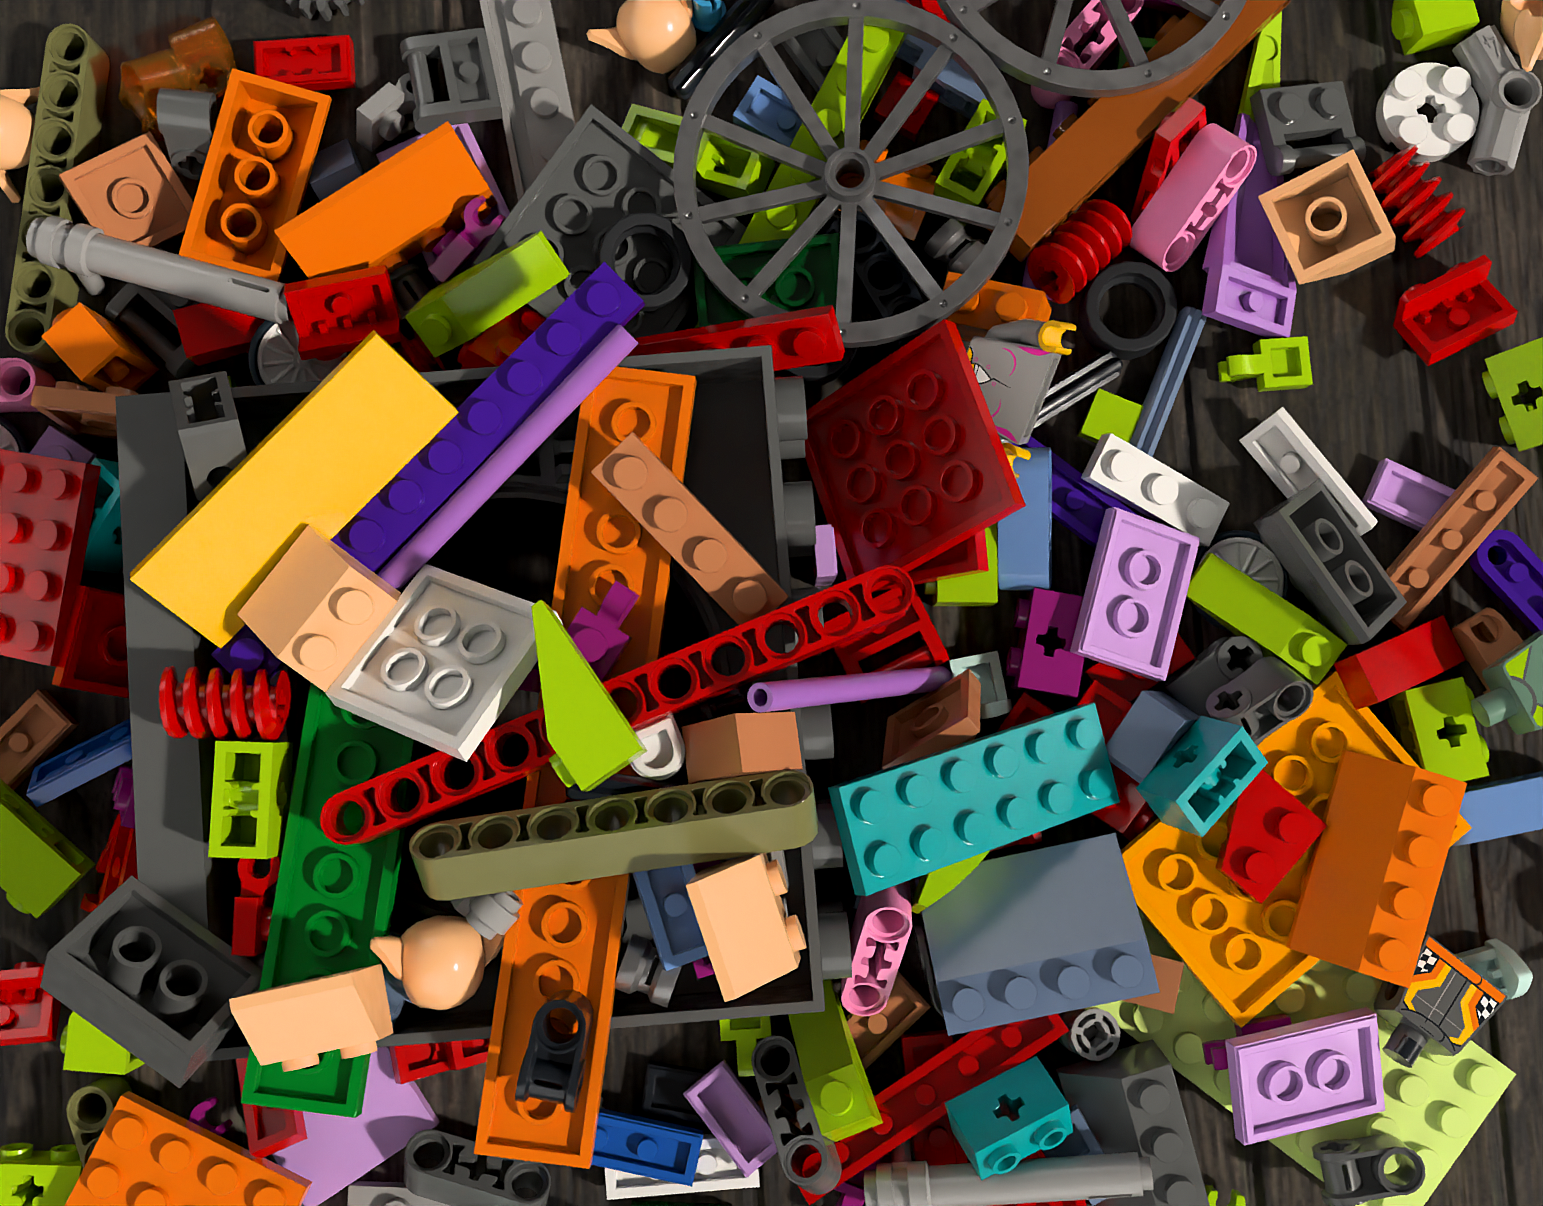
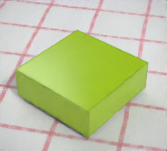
[1077,388,1144,444]

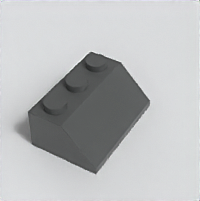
[1253,479,1407,645]
[40,875,263,1088]
[1056,1039,1210,1206]

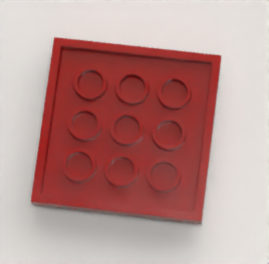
[805,319,1026,593]
[0,449,101,666]

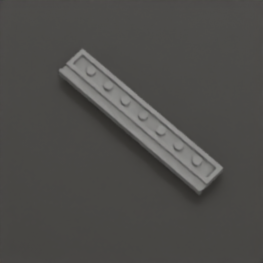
[479,0,575,202]

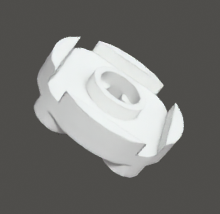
[1376,63,1479,162]

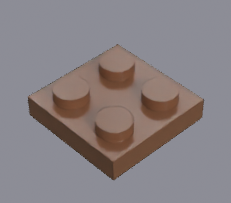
[59,131,193,248]
[30,381,138,439]
[882,669,981,769]

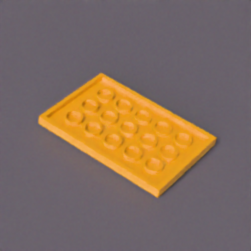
[1121,671,1472,1028]

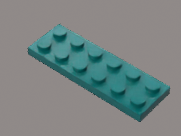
[828,703,1120,896]

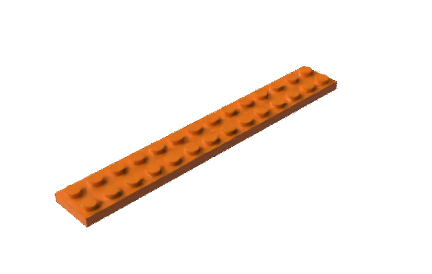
[474,366,697,1169]

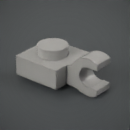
[356,73,434,152]

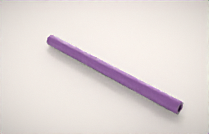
[377,324,639,591]
[747,666,952,713]

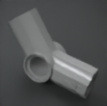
[1452,25,1542,176]

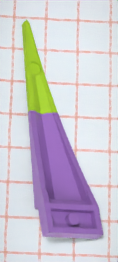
[1202,11,1297,339]

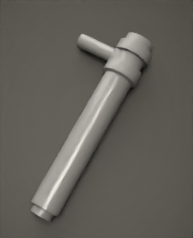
[26,216,293,324]
[864,1139,1154,1206]

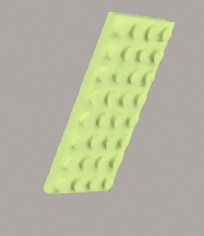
[1092,910,1516,1206]

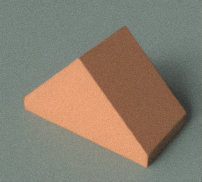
[682,712,803,784]

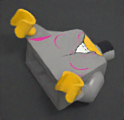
[967,318,1076,479]

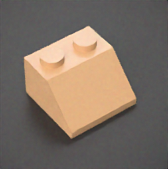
[1258,149,1396,285]
[237,524,401,692]
[686,853,807,1002]
[229,964,394,1072]

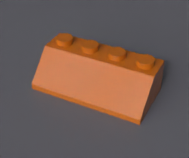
[178,68,332,282]
[274,121,498,279]
[1286,750,1467,989]

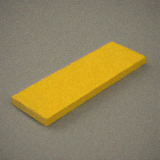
[130,330,459,649]

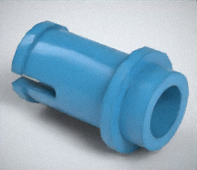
[692,0,727,32]

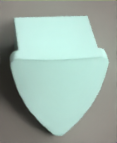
[947,651,1013,719]
[1454,938,1533,1000]

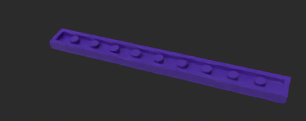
[211,262,645,685]

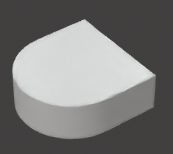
[630,714,685,780]

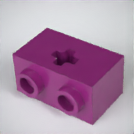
[1005,588,1084,698]

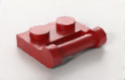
[824,588,949,704]

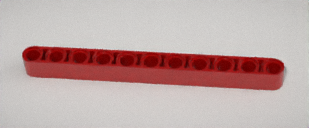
[320,565,915,845]

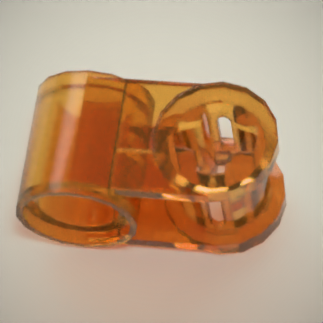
[168,16,238,116]
[118,48,190,142]

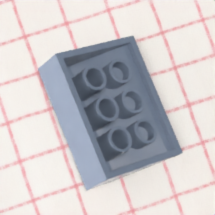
[915,833,1160,1036]

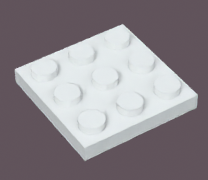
[325,564,563,762]

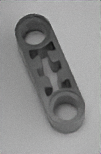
[751,1036,842,1195]
[403,1129,551,1206]

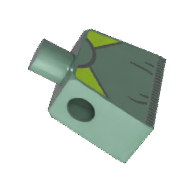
[1471,629,1543,735]

